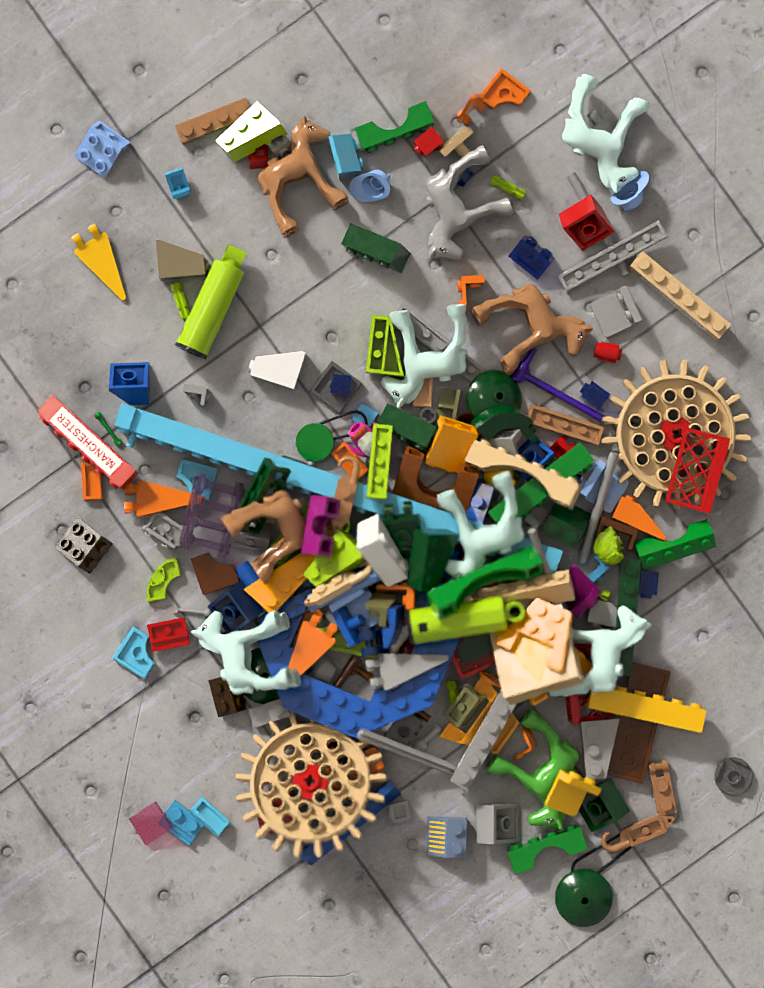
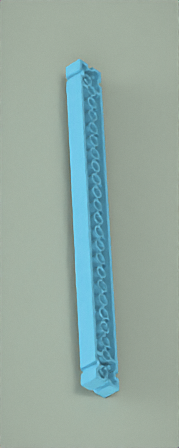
[114,403,563,577]

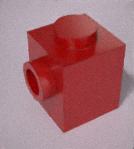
[413,127,444,159]

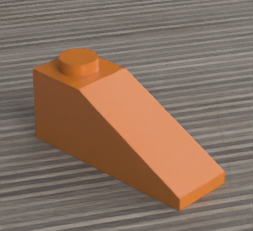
[611,495,667,541]

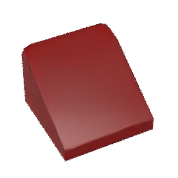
[249,144,269,169]

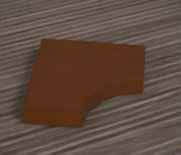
[191,552,239,595]

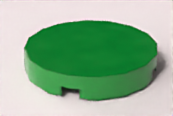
[296,423,334,461]

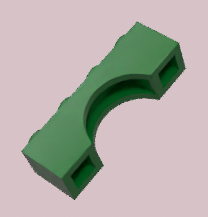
[355,101,434,153]
[634,519,716,571]
[507,824,588,874]

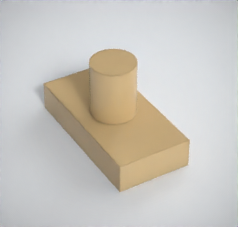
[436,126,474,159]

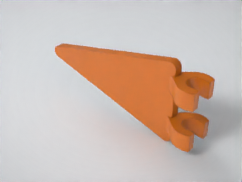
[456,94,486,126]
[124,480,206,517]
[285,613,339,690]

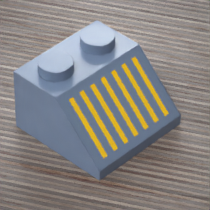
[427,816,467,858]

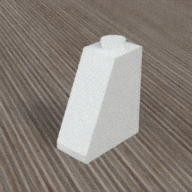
[248,351,306,390]

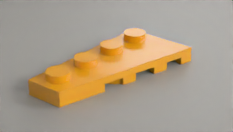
[244,553,316,613]

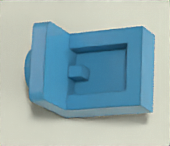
[164,167,191,200]
[587,554,609,583]

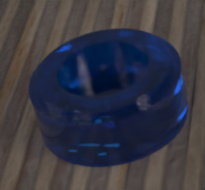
[457,168,473,187]

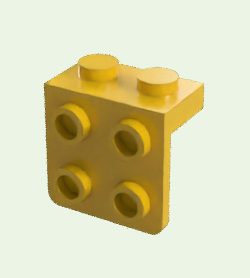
[545,770,601,816]

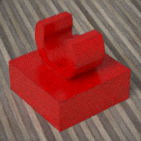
[549,436,575,459]

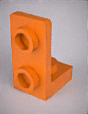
[457,275,485,316]
[376,582,417,610]

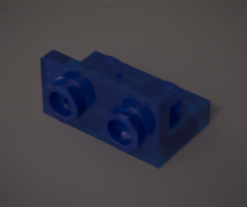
[508,235,555,280]

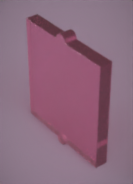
[129,801,173,846]

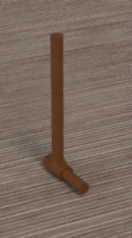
[333,654,431,722]

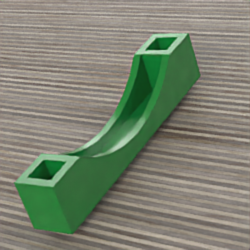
[427,545,543,620]

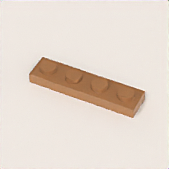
[175,98,250,144]
[528,404,604,446]

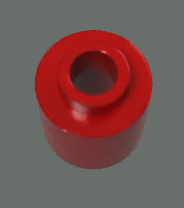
[593,341,622,363]

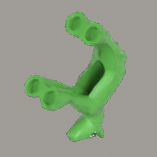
[485,708,579,830]

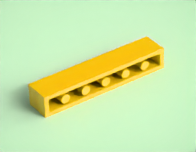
[586,686,707,733]

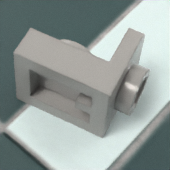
[267,135,291,160]
[183,384,211,407]

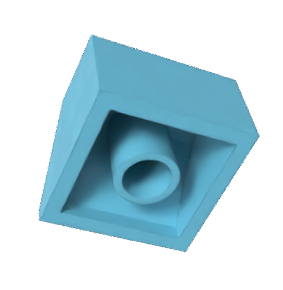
[329,134,364,179]

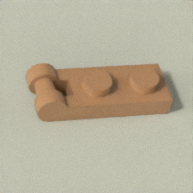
[648,759,677,815]

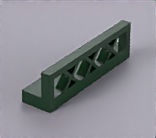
[238,458,291,534]

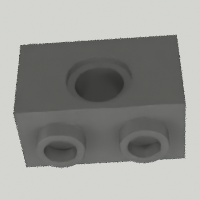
[383,715,423,747]

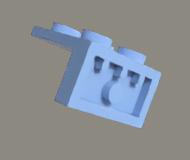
[74,120,130,177]

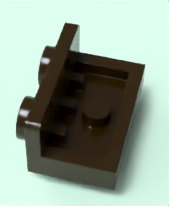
[208,677,247,717]

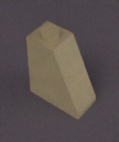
[156,240,209,280]

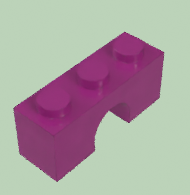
[301,496,341,558]

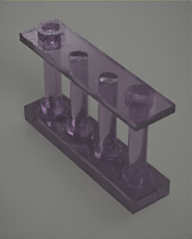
[177,472,245,558]

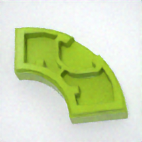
[147,557,181,603]

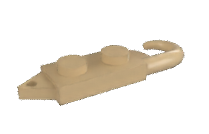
[304,561,373,606]

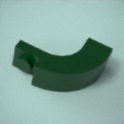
[471,405,539,444]

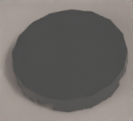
[714,757,753,796]

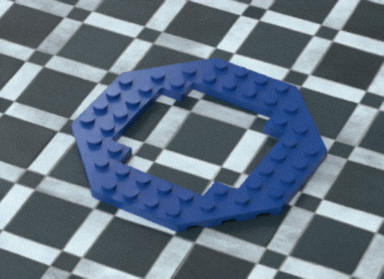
[257,532,461,738]

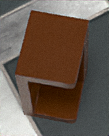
[594,517,638,551]

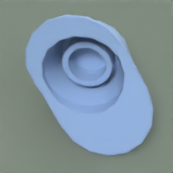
[349,170,391,203]
[611,171,649,212]

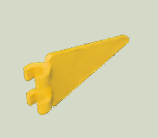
[71,224,126,301]

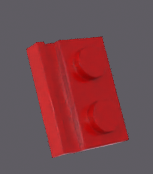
[147,617,190,652]

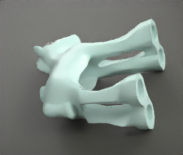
[562,74,651,195]
[381,304,468,408]
[437,471,524,579]
[549,606,651,697]
[191,610,301,695]

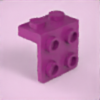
[565,565,601,619]

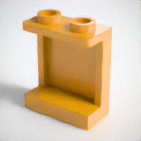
[423,416,478,473]

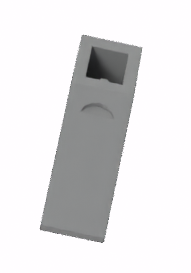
[586,600,617,631]

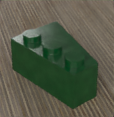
[341,223,411,274]
[377,403,439,451]
[407,529,460,592]

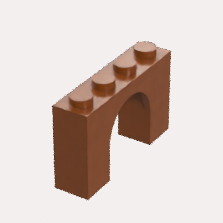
[392,446,480,513]

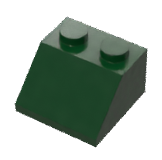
[540,503,591,549]
[579,778,630,832]

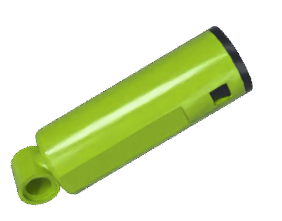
[175,244,246,360]
[406,596,525,645]

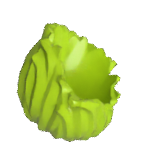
[593,526,624,565]

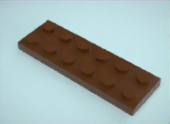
[607,662,671,784]

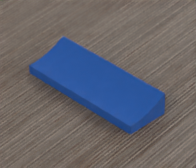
[300,779,401,866]

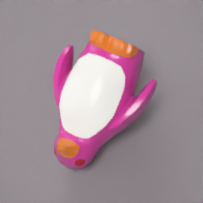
[348,422,376,458]

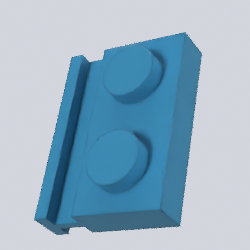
[158,800,204,845]

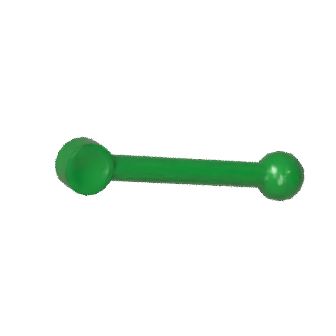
[95,412,122,446]

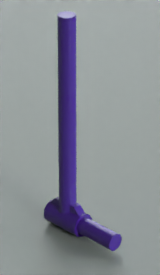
[511,348,604,422]

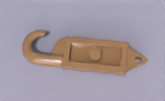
[331,456,360,533]
[601,813,675,853]

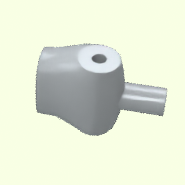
[308,655,337,684]

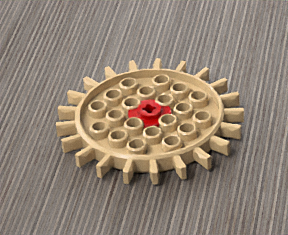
[601,360,751,509]
[235,711,387,859]

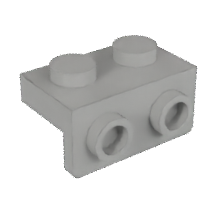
[143,512,188,550]

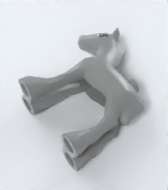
[426,145,515,260]

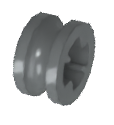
[419,407,437,424]

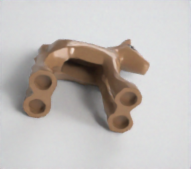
[258,115,349,239]
[470,284,593,376]
[221,491,343,585]

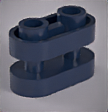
[358,626,391,657]

